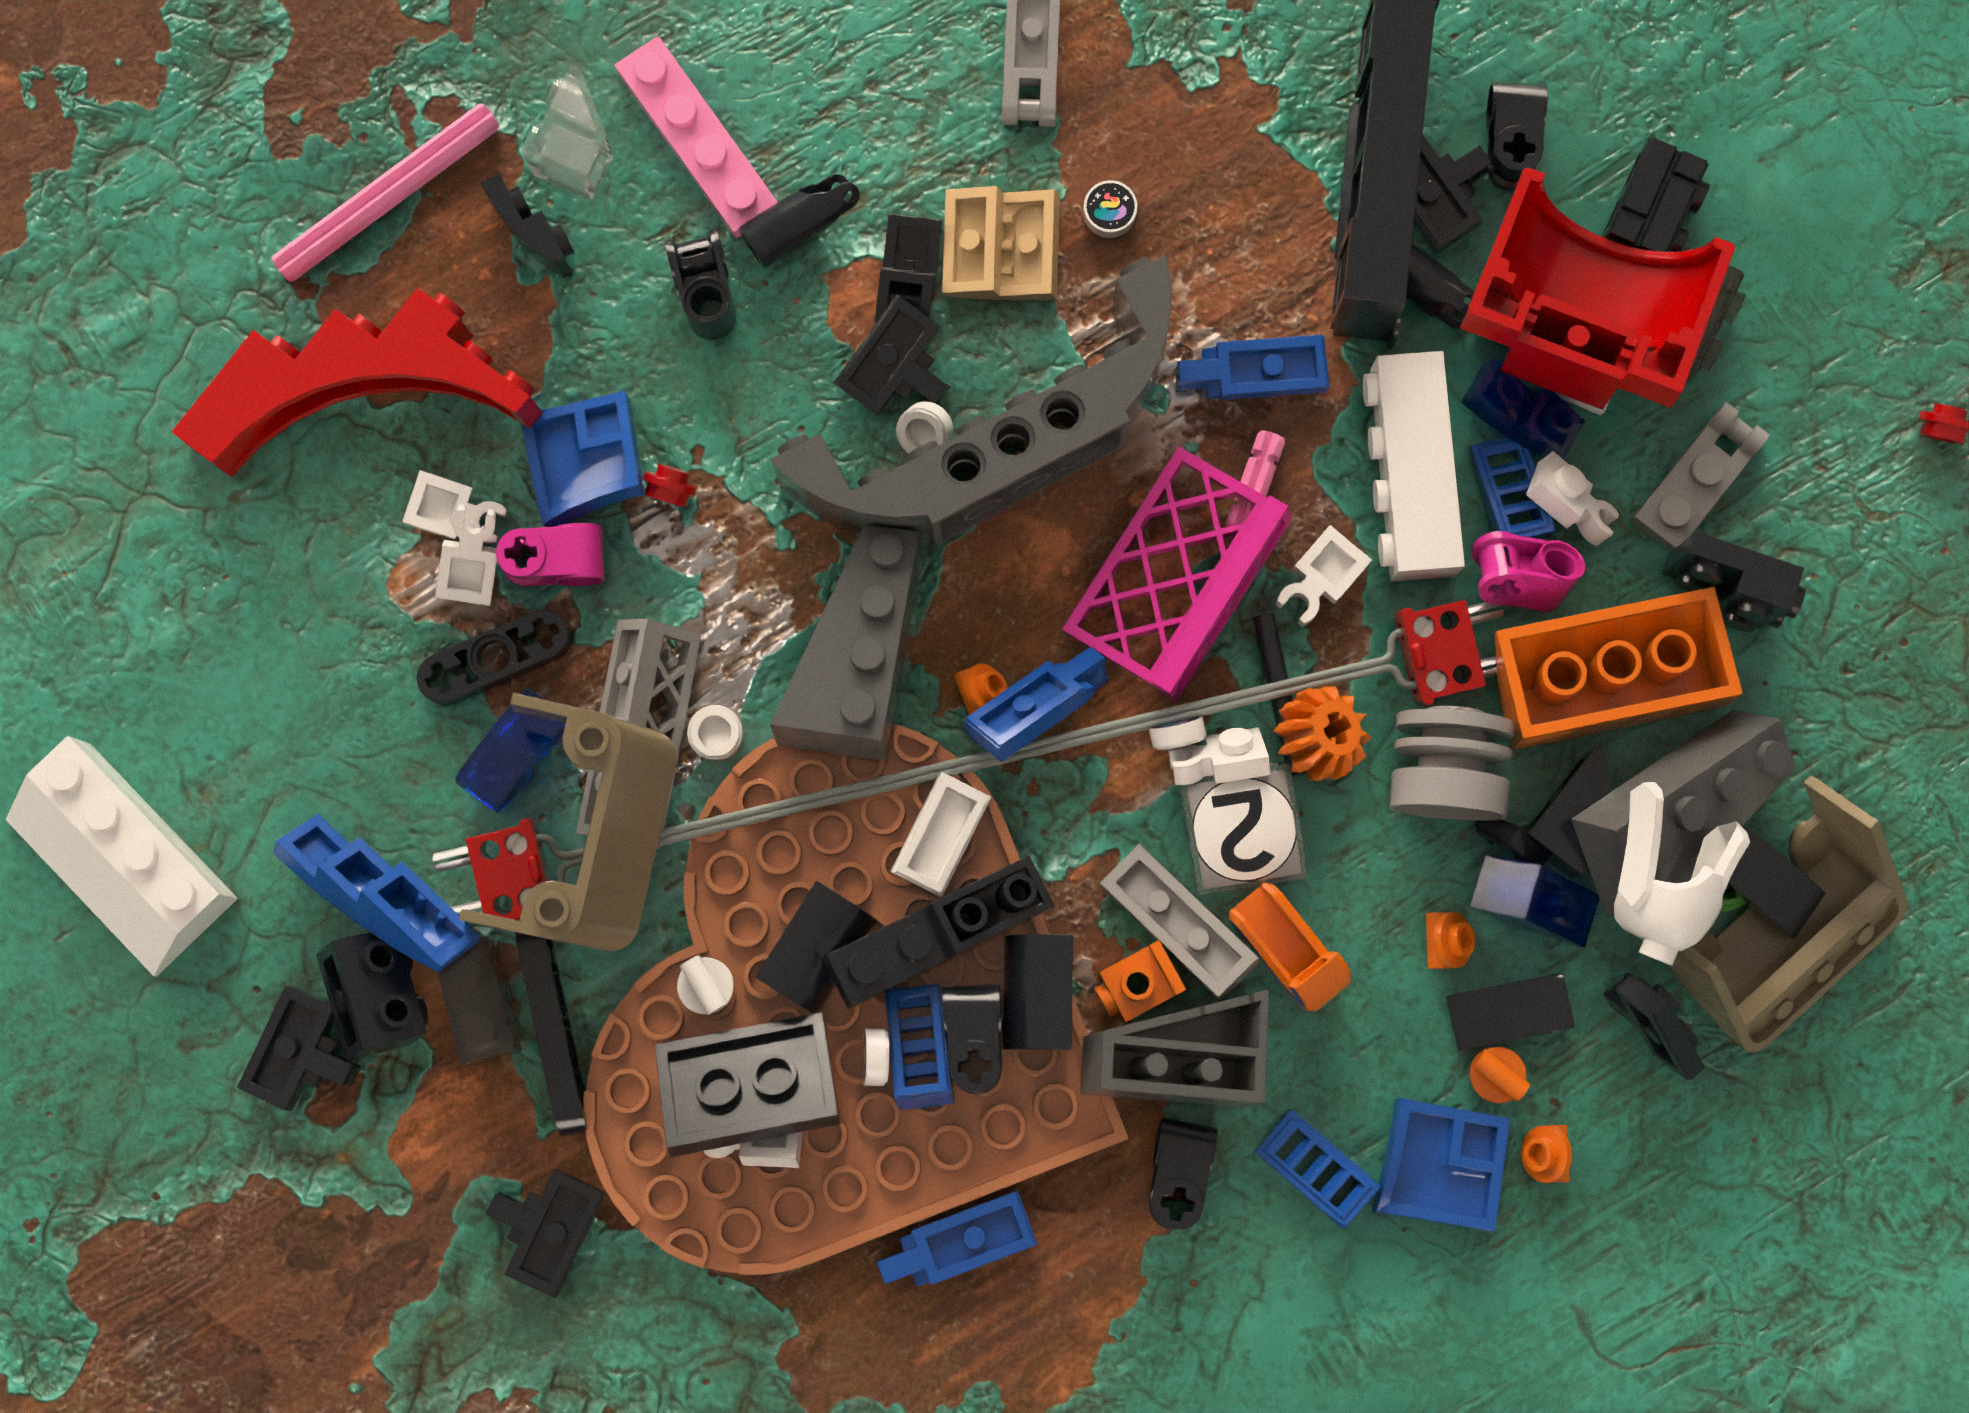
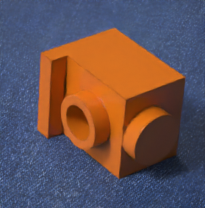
[1094,940,1186,1023]

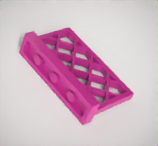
[1062,446,1292,702]

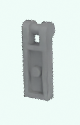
[1002,0,1060,127]
[1630,401,1770,552]

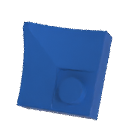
[522,391,645,527]
[1372,1098,1510,1232]

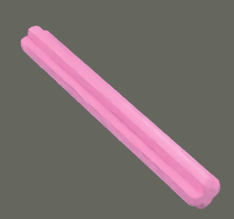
[272,104,499,282]

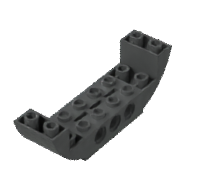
[770,255,1172,546]

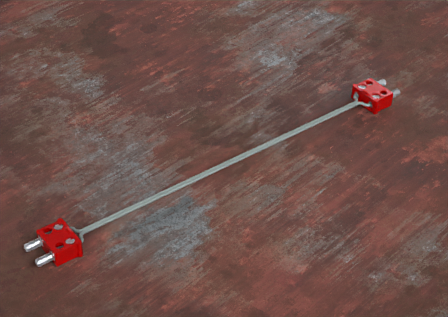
[432,600,1503,923]

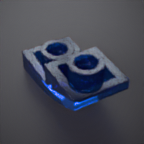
[1461,357,1585,459]
[455,688,566,814]

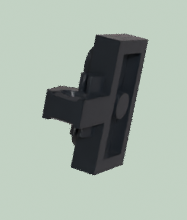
[1414,135,1492,255]
[834,294,950,415]
[1603,973,1705,1081]
[237,984,361,1111]
[485,1169,607,1298]

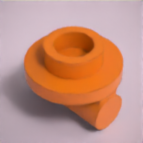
[953,663,1008,715]
[1425,912,1475,969]
[1469,1047,1531,1103]
[1521,1125,1572,1183]

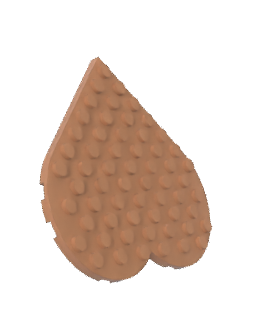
[583,725,1129,1275]

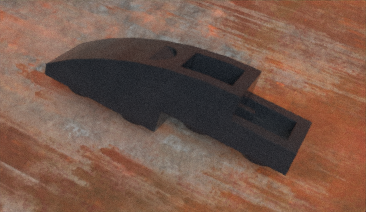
[823,856,1055,1009]

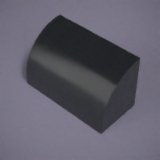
[755,880,876,1014]
[1003,934,1073,1051]

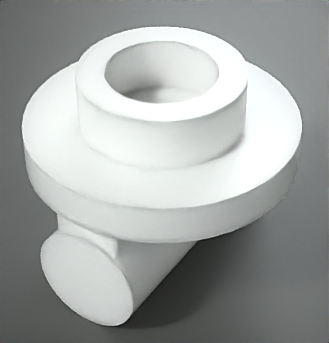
[677,955,734,1016]

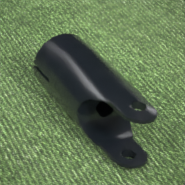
[738,174,860,269]
[1406,243,1474,329]

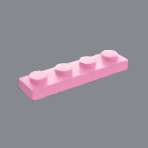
[614,36,778,239]

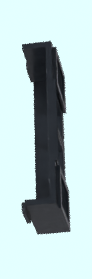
[1330,0,1440,350]

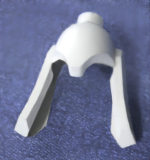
[1614,782,1750,966]

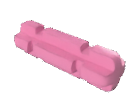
[1226,430,1285,527]

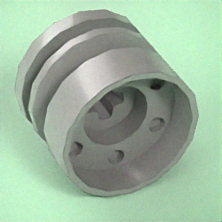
[1389,706,1515,821]

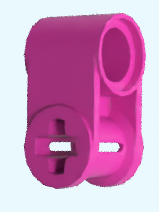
[496,523,605,587]
[1471,531,1585,613]

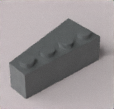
[1571,710,1796,917]

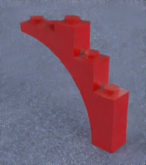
[171,288,543,478]

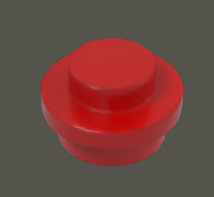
[1918,403,1969,445]
[643,464,697,507]

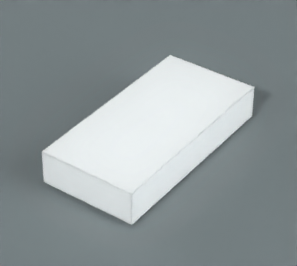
[890,772,991,897]

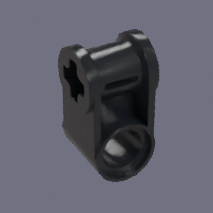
[1486,82,1548,191]
[665,229,736,340]
[942,984,1003,1095]
[1149,1117,1218,1230]

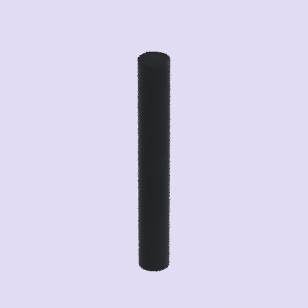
[1252,613,1306,778]

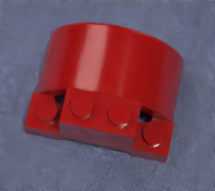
[1460,167,1735,410]

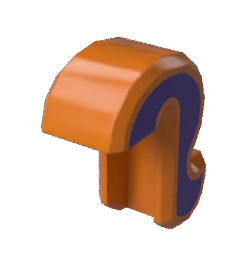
[1228,883,1352,1012]

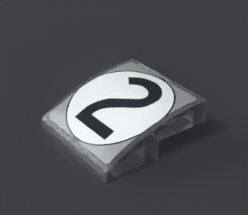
[1179,761,1308,896]

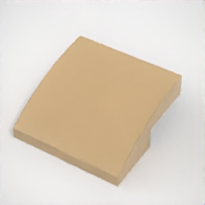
[942,186,1060,300]

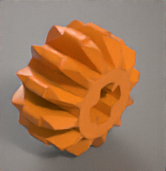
[1273,686,1372,781]

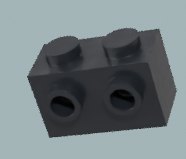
[316,932,428,1061]

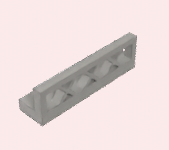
[576,619,702,849]

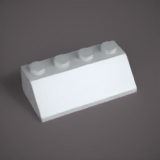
[5,736,238,977]

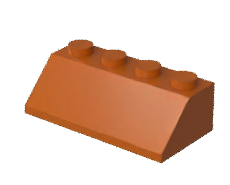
[1495,587,1743,750]

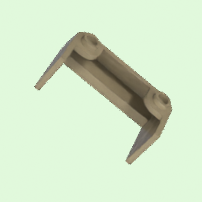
[459,693,677,951]
[1666,775,1907,1052]

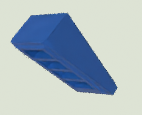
[1469,433,1556,549]
[885,984,955,1110]
[1254,1109,1380,1229]

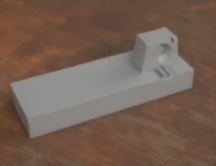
[1100,844,1260,1002]

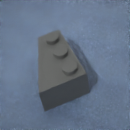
[1080,990,1269,1108]

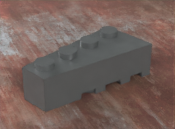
[770,525,923,761]

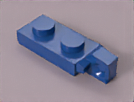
[1175,334,1330,400]
[964,647,1109,762]
[877,1190,1037,1286]

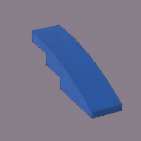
[273,814,481,972]

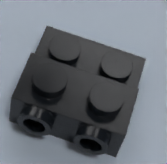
[1662,532,1806,632]

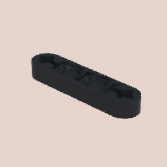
[515,932,588,1137]

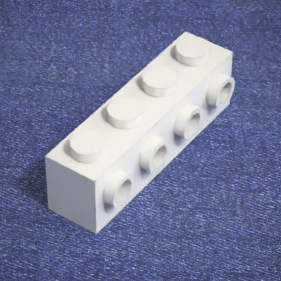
[1363,351,1465,582]

